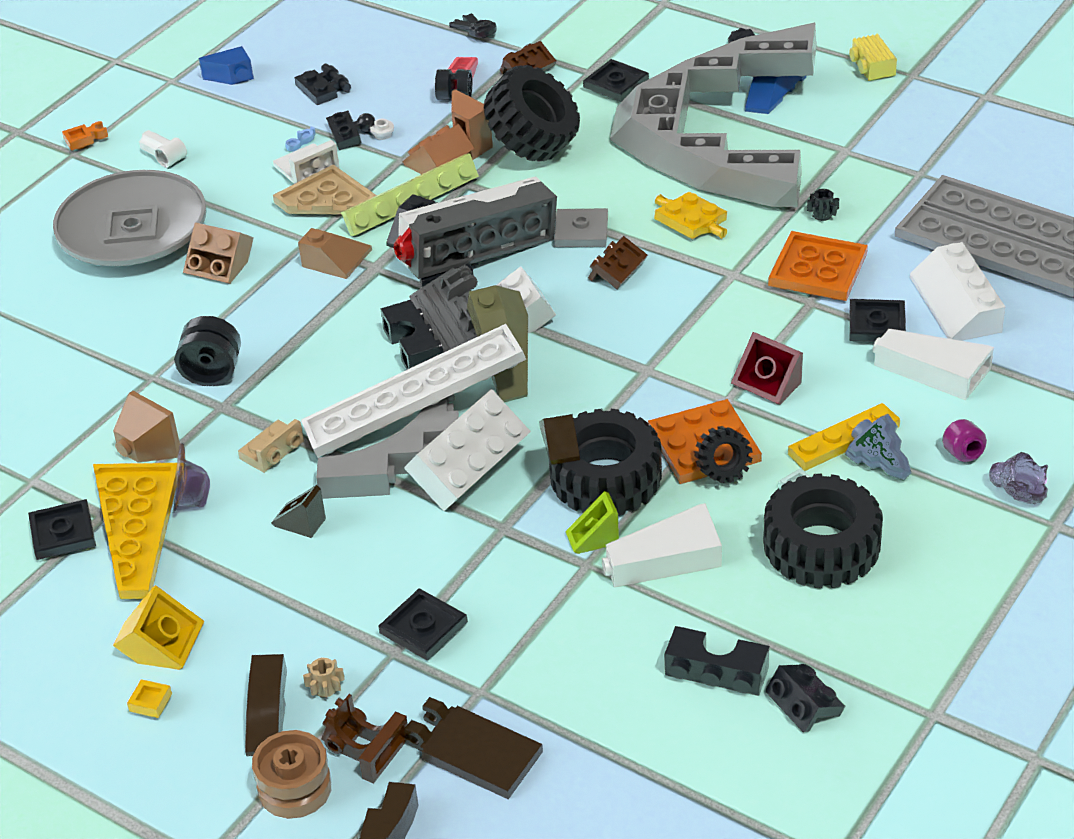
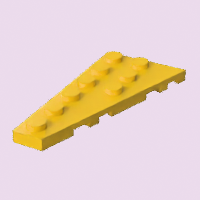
[93,463,180,599]

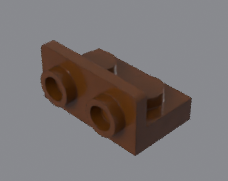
[500,41,557,74]
[588,236,648,290]

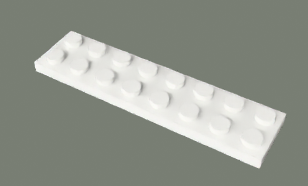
[301,324,526,458]

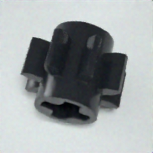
[807,189,840,221]

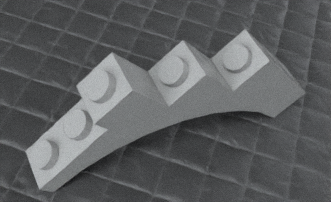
[316,394,459,499]

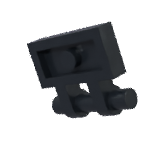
[294,63,351,106]

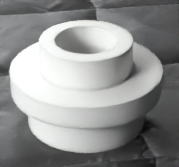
[370,118,394,140]

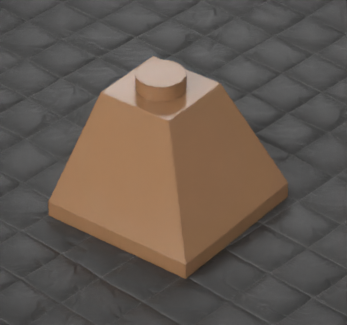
[298,228,372,279]
[113,391,183,463]

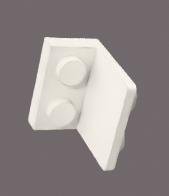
[273,140,340,184]

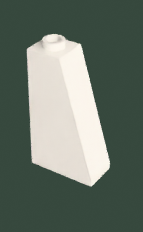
[873,329,994,400]
[602,503,722,588]

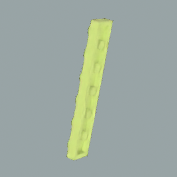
[341,153,479,236]

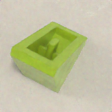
[565,491,619,554]

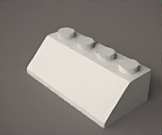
[910,242,1006,341]

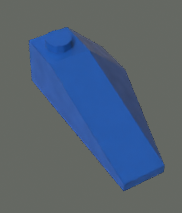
[745,76,807,114]

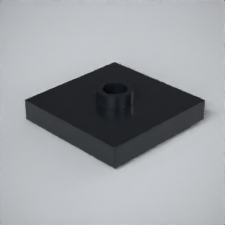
[583,59,649,102]
[849,299,906,342]
[28,499,96,560]
[378,588,468,661]

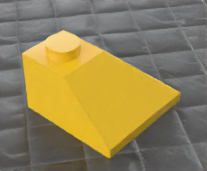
[113,585,204,670]

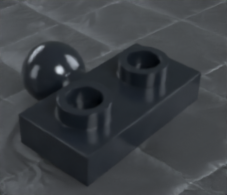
[326,110,376,151]

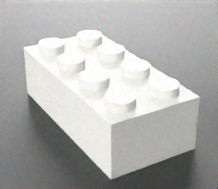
[404,389,531,511]

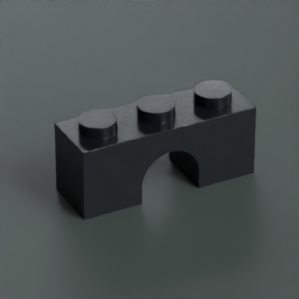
[380,299,444,370]
[664,626,770,696]

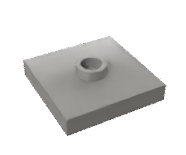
[554,208,608,247]

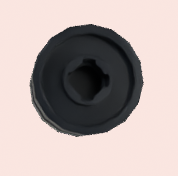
[435,69,473,100]

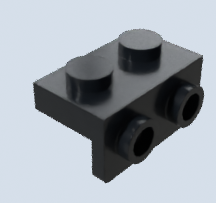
[766,664,845,732]

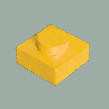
[127,679,172,718]

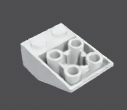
[497,266,556,333]

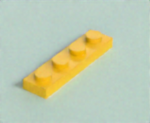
[788,403,900,471]

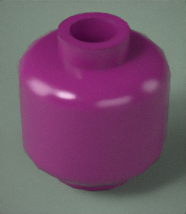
[942,419,987,462]

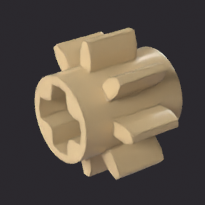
[303,657,345,698]

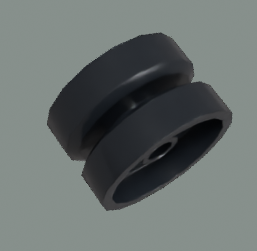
[174,316,241,386]

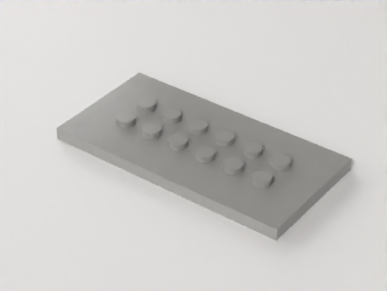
[895,175,1074,297]

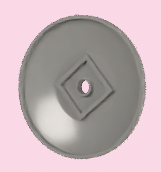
[53,170,206,266]

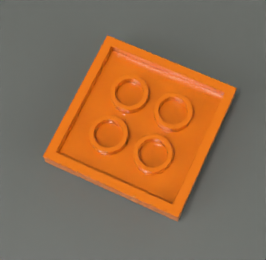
[768,231,868,301]
[648,399,762,484]

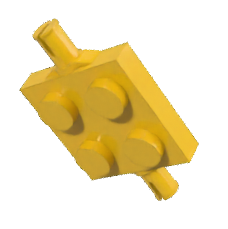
[654,192,727,239]

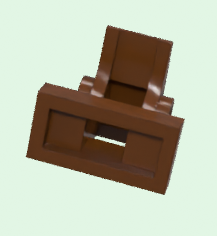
[321,694,408,784]

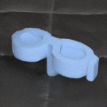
[285,126,316,151]

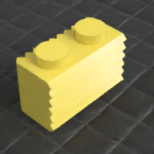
[849,34,897,81]

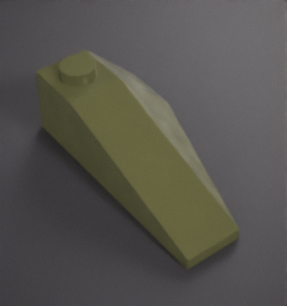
[467,285,528,402]

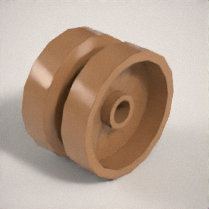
[252,730,332,819]

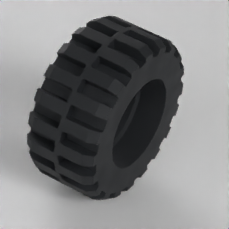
[484,65,580,162]
[549,408,662,516]
[763,473,883,588]

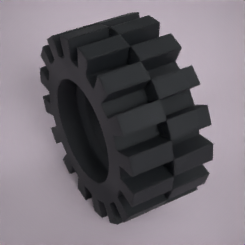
[694,426,753,483]

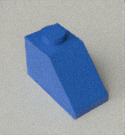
[198,46,254,85]

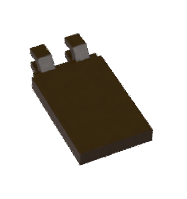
[404,697,543,800]

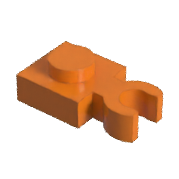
[62,121,108,151]

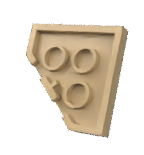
[273,164,377,214]

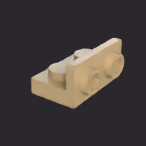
[238,419,304,473]

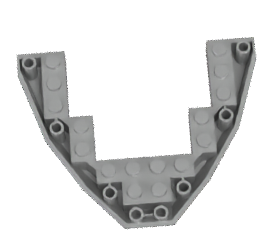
[610,22,817,207]

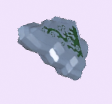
[845,414,912,480]

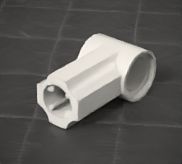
[139,130,187,168]

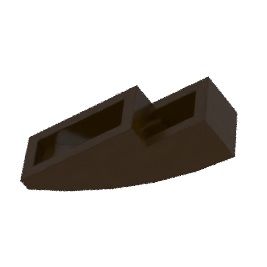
[245,654,287,756]
[359,782,419,839]

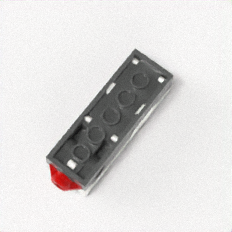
[394,176,557,279]

